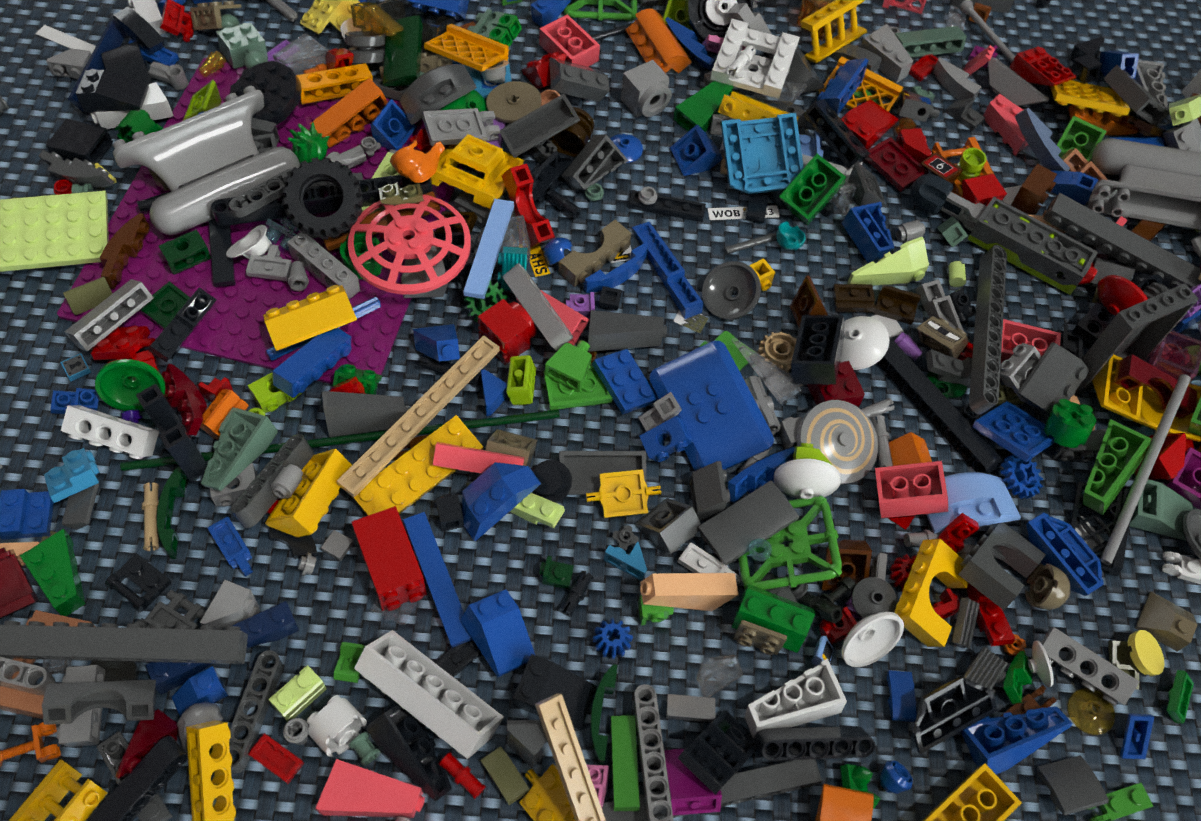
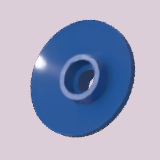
[610,134,643,163]

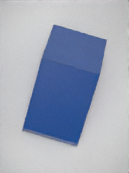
[481,369,508,416]

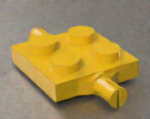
[586,469,661,518]
[519,764,575,821]

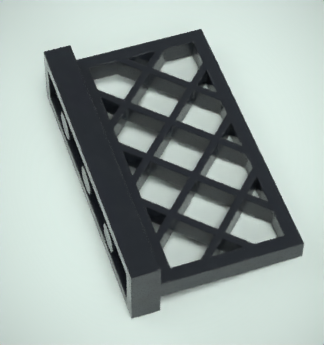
[1070,481,1130,576]

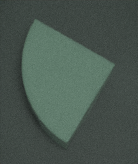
[911,86,935,101]

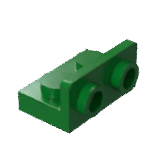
[333,364,382,395]

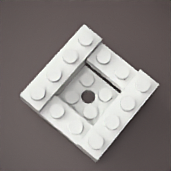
[711,19,800,99]

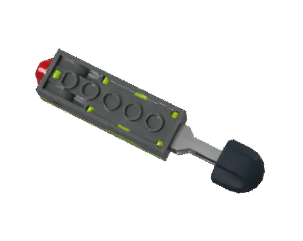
[910,174,1098,295]

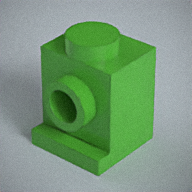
[638,595,674,625]

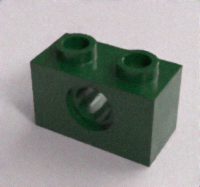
[159,229,211,275]

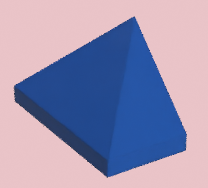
[1120,714,1154,759]

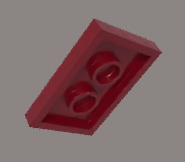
[865,137,928,192]

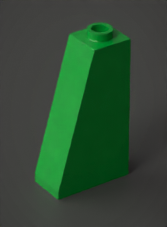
[673,81,733,133]

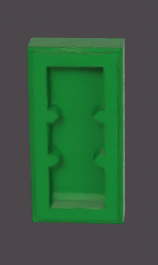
[1167,670,1194,724]

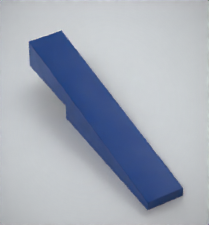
[632,222,703,319]
[403,512,473,648]

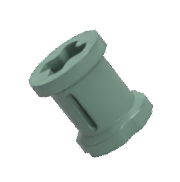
[349,732,381,766]

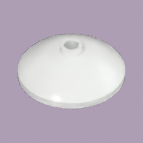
[840,316,890,370]
[774,459,841,499]
[842,612,904,667]

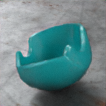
[776,221,806,250]

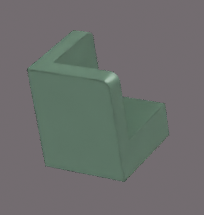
[937,216,968,247]

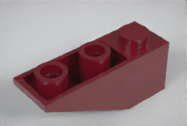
[115,709,178,779]

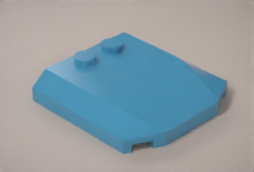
[721,113,804,194]

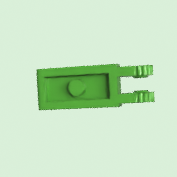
[1086,782,1153,821]

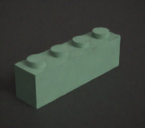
[895,26,967,58]

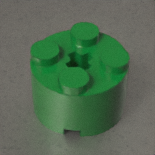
[115,109,163,143]
[340,232,383,279]
[1044,399,1096,448]

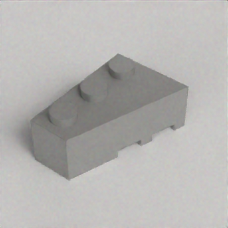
[861,24,913,83]

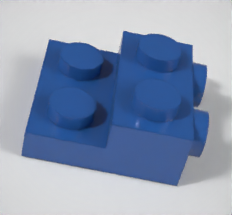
[0,489,54,540]

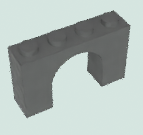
[958,522,1046,610]

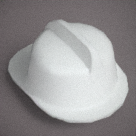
[226,225,272,259]

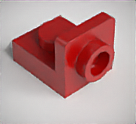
[932,588,960,619]

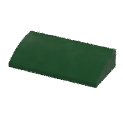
[383,15,423,86]

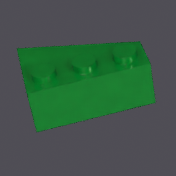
[20,528,85,616]

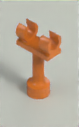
[0,722,61,767]

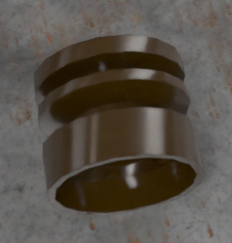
[548,107,595,158]

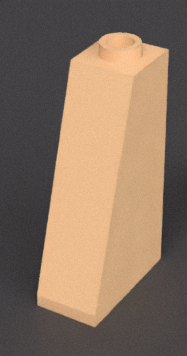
[640,573,738,611]

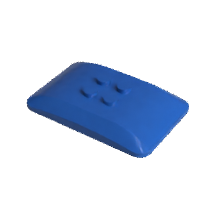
[649,340,774,471]

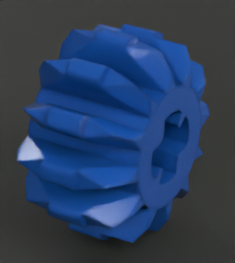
[593,618,633,659]

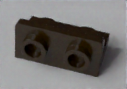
[874,285,921,325]

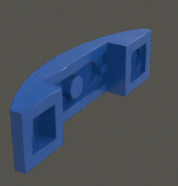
[584,242,649,293]

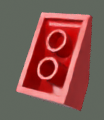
[841,99,899,150]

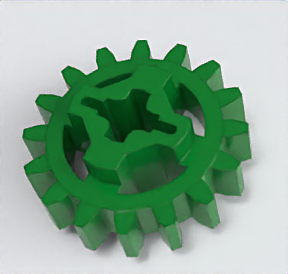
[464,280,508,322]

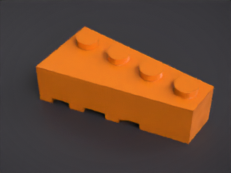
[310,78,387,148]

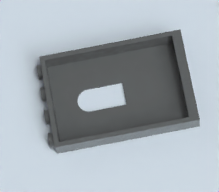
[1075,283,1199,395]

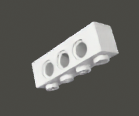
[61,405,159,459]

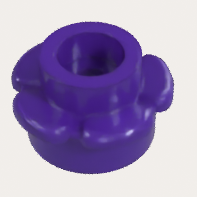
[121,409,142,423]

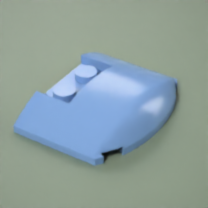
[926,472,1021,534]

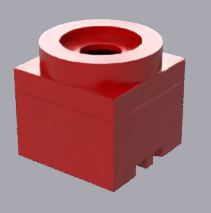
[478,299,536,365]

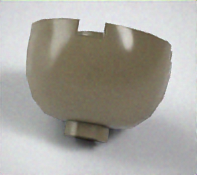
[1025,564,1070,610]

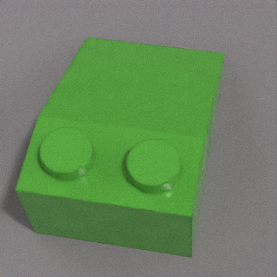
[1057,116,1107,161]

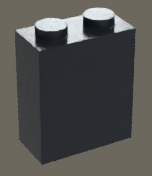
[46,118,113,166]

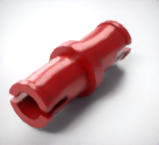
[439,752,486,799]

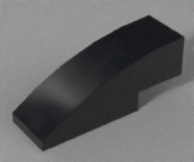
[113,7,165,56]

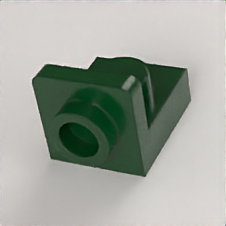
[539,555,574,589]

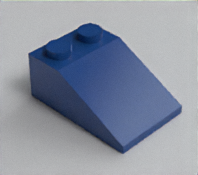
[460,589,535,677]

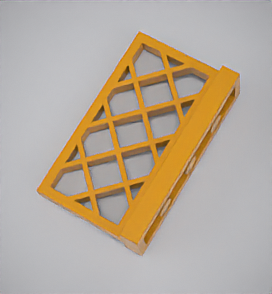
[424,24,509,72]
[819,56,903,112]

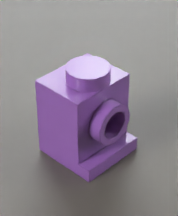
[565,292,595,319]

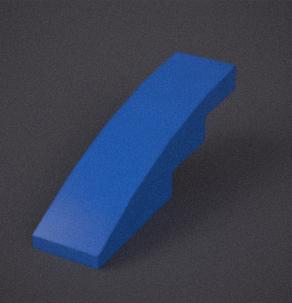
[665,17,715,71]
[728,447,794,502]

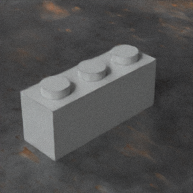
[57,665,106,747]

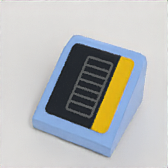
[811,636,834,666]

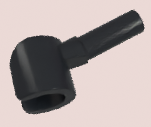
[820,202,834,217]

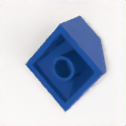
[670,124,723,176]

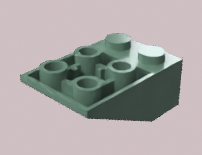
[1128,479,1193,541]

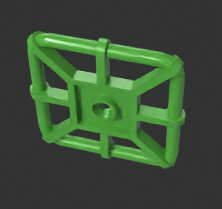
[564,0,637,21]
[738,496,842,590]

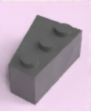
[561,134,629,190]

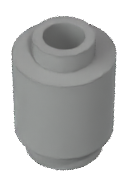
[895,220,925,243]
[271,464,303,499]

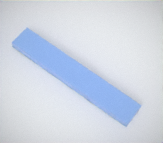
[463,199,514,299]

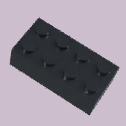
[791,315,845,385]

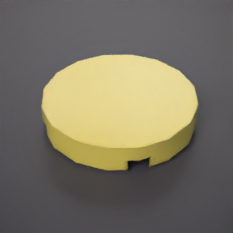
[1128,630,1165,677]

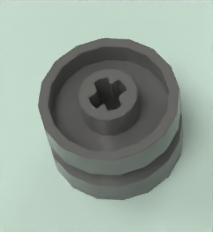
[345,31,386,63]

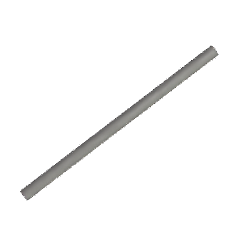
[1100,374,1191,565]

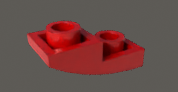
[937,513,980,553]

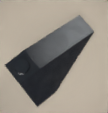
[365,704,452,802]

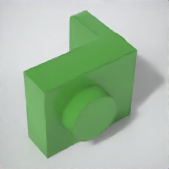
[334,642,365,683]

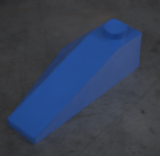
[961,706,1072,774]

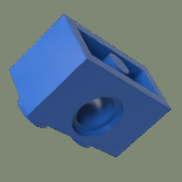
[639,416,693,462]

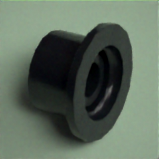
[532,460,572,503]

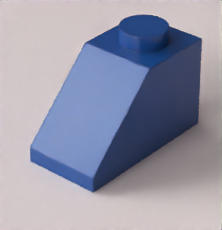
[172,666,228,717]

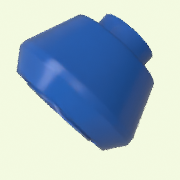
[880,761,913,794]

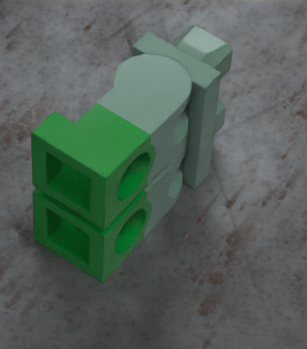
[467,9,522,47]

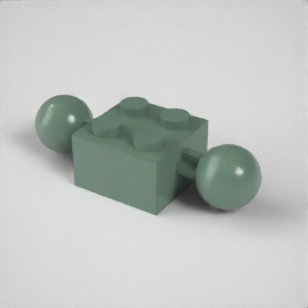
[216,14,268,69]

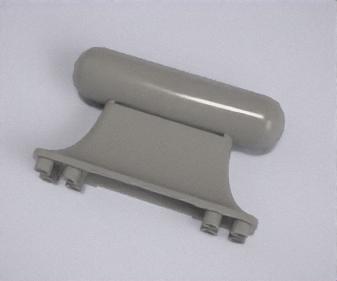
[113,86,301,236]
[1088,138,1201,230]

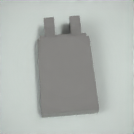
[422,108,500,146]

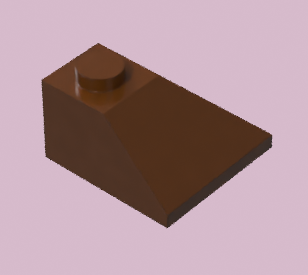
[790,275,828,327]
[821,540,872,591]

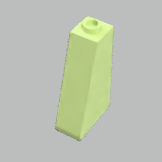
[1169,94,1201,126]

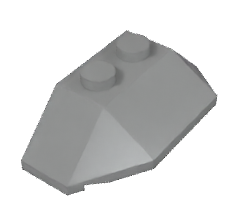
[988,57,1049,106]

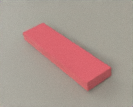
[433,442,524,474]

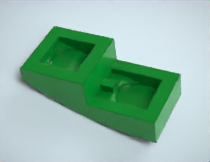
[1003,651,1032,704]

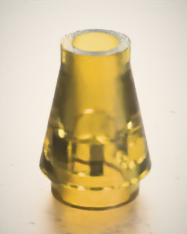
[198,51,226,77]

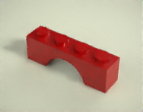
[501,163,555,248]

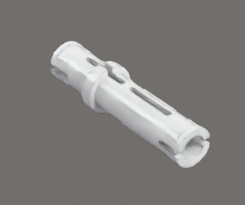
[726,45,756,79]

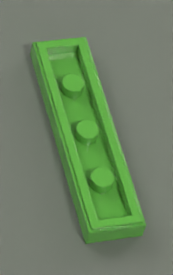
[611,715,640,811]

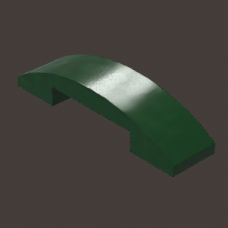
[157,467,187,559]
[590,664,618,765]

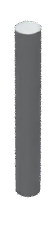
[724,232,777,255]

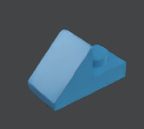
[603,542,647,581]

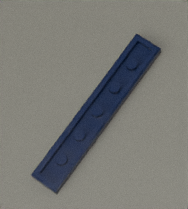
[68,20,127,112]

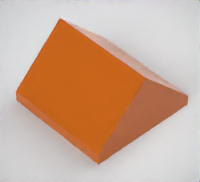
[889,432,932,466]

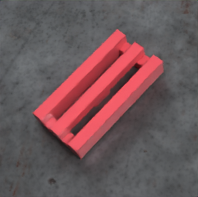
[963,45,994,76]

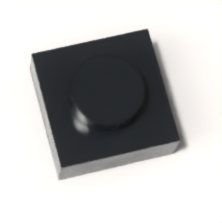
[599,286,622,310]

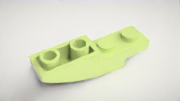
[510,493,565,528]

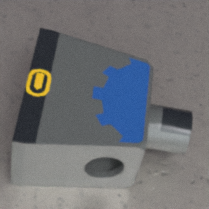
[896,90,940,122]

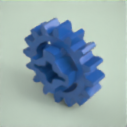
[1000,454,1043,499]

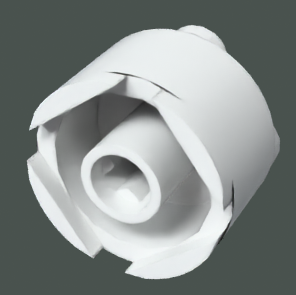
[307,695,367,757]

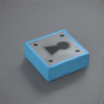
[60,353,91,381]

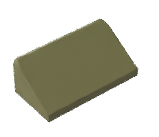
[63,277,113,315]

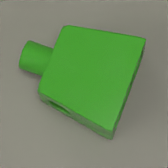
[545,340,592,392]

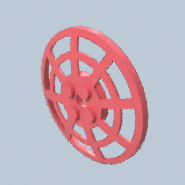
[348,195,471,294]

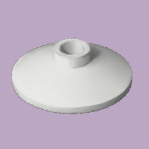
[1028,640,1054,687]

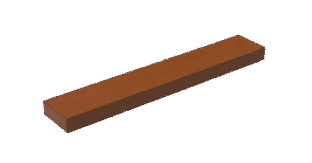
[324,191,441,251]

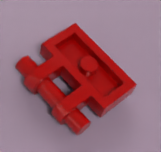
[160,0,194,42]

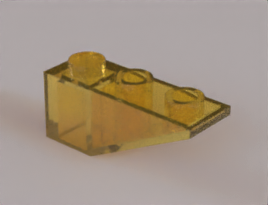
[351,2,403,36]

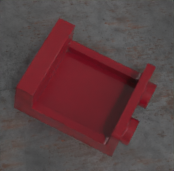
[0,548,38,618]

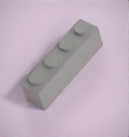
[64,279,154,351]

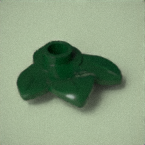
[927,371,967,399]

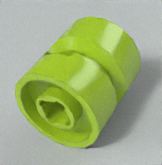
[957,148,987,182]

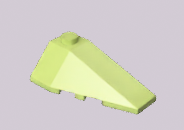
[847,237,929,286]

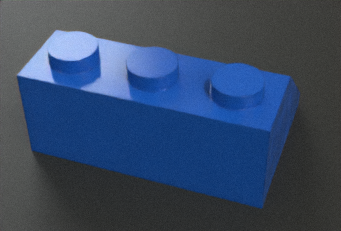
[817,58,868,115]

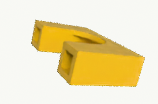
[894,539,968,647]

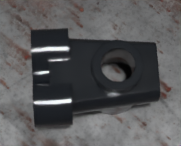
[949,289,976,323]

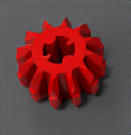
[889,554,916,591]

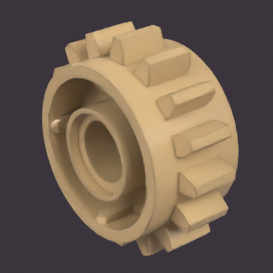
[757,332,797,374]

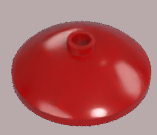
[1097,275,1148,315]

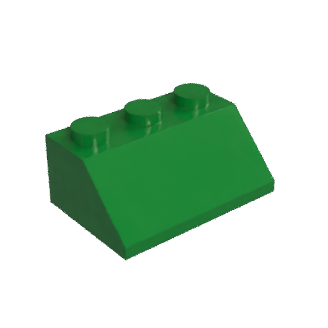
[779,154,846,226]
[731,584,815,653]

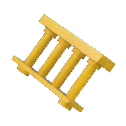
[801,0,867,63]
[718,91,799,122]
[9,759,108,821]

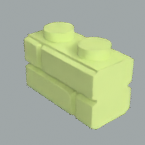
[269,665,326,722]

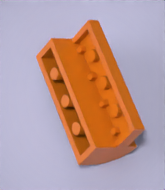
[626,9,692,74]

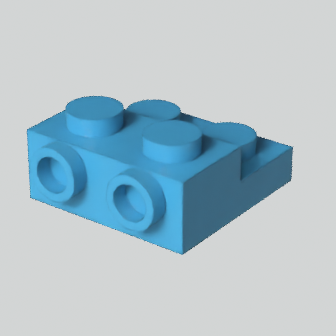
[44,448,100,503]

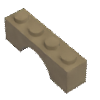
[558,220,632,287]

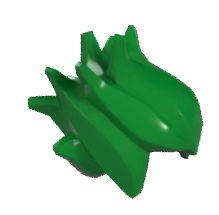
[288,122,330,165]

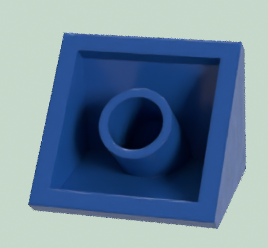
[371,99,417,151]

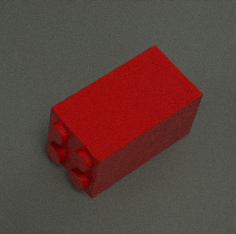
[352,506,427,611]

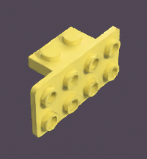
[300,0,362,34]

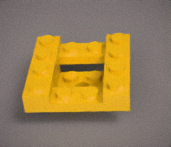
[431,134,524,209]

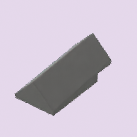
[764,34,824,95]
[507,720,550,769]

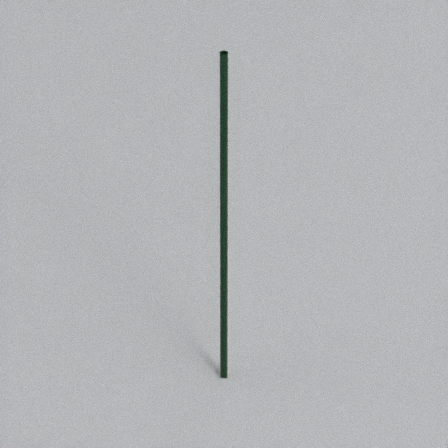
[120,410,560,471]

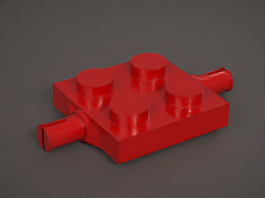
[90,326,155,360]

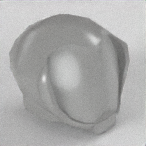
[177,702,223,761]

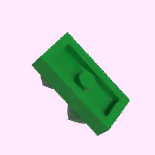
[840,764,880,809]

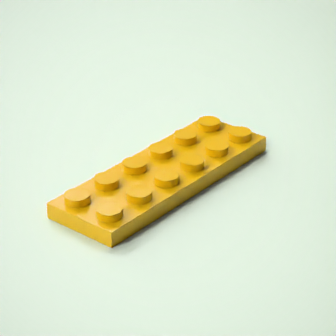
[352,415,484,516]

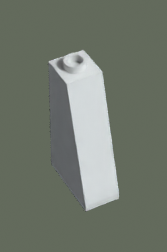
[90,82,174,129]

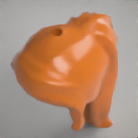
[390,140,445,183]

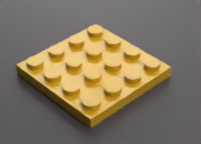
[1049,80,1130,117]

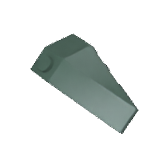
[201,407,278,491]

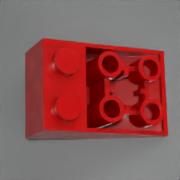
[1009,46,1076,86]

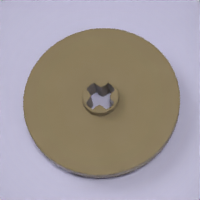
[486,81,542,123]

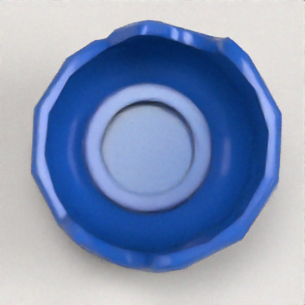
[543,237,572,265]

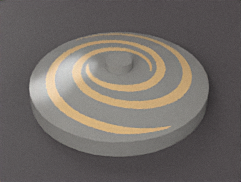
[797,400,878,485]

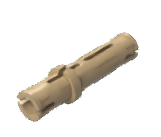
[142,483,159,551]

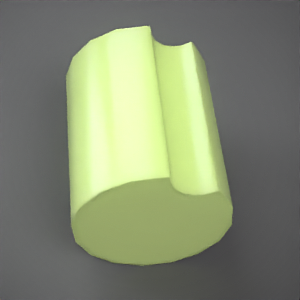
[948,261,966,287]

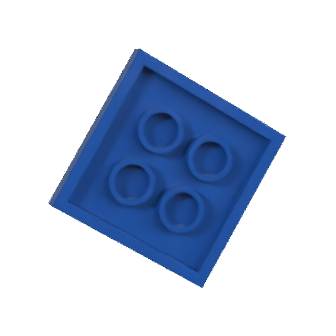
[973,401,1055,462]

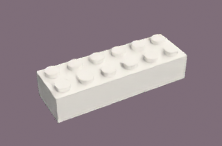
[354,630,504,759]

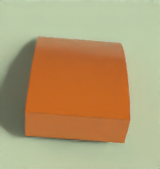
[815,784,874,821]

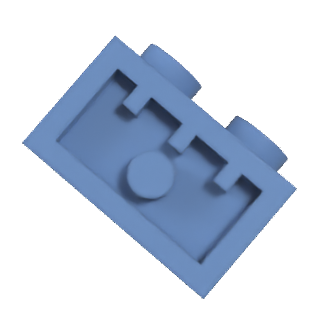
[799,130,823,158]

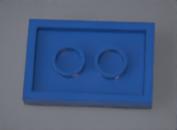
[592,349,659,415]

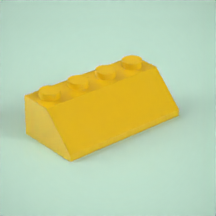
[263,285,357,351]
[265,449,352,537]

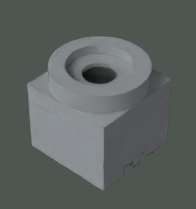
[620,60,672,117]

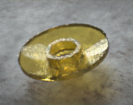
[1068,688,1115,735]

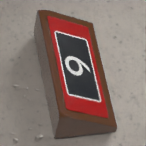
[920,153,963,184]

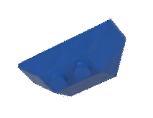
[462,462,542,541]
[1026,513,1104,596]

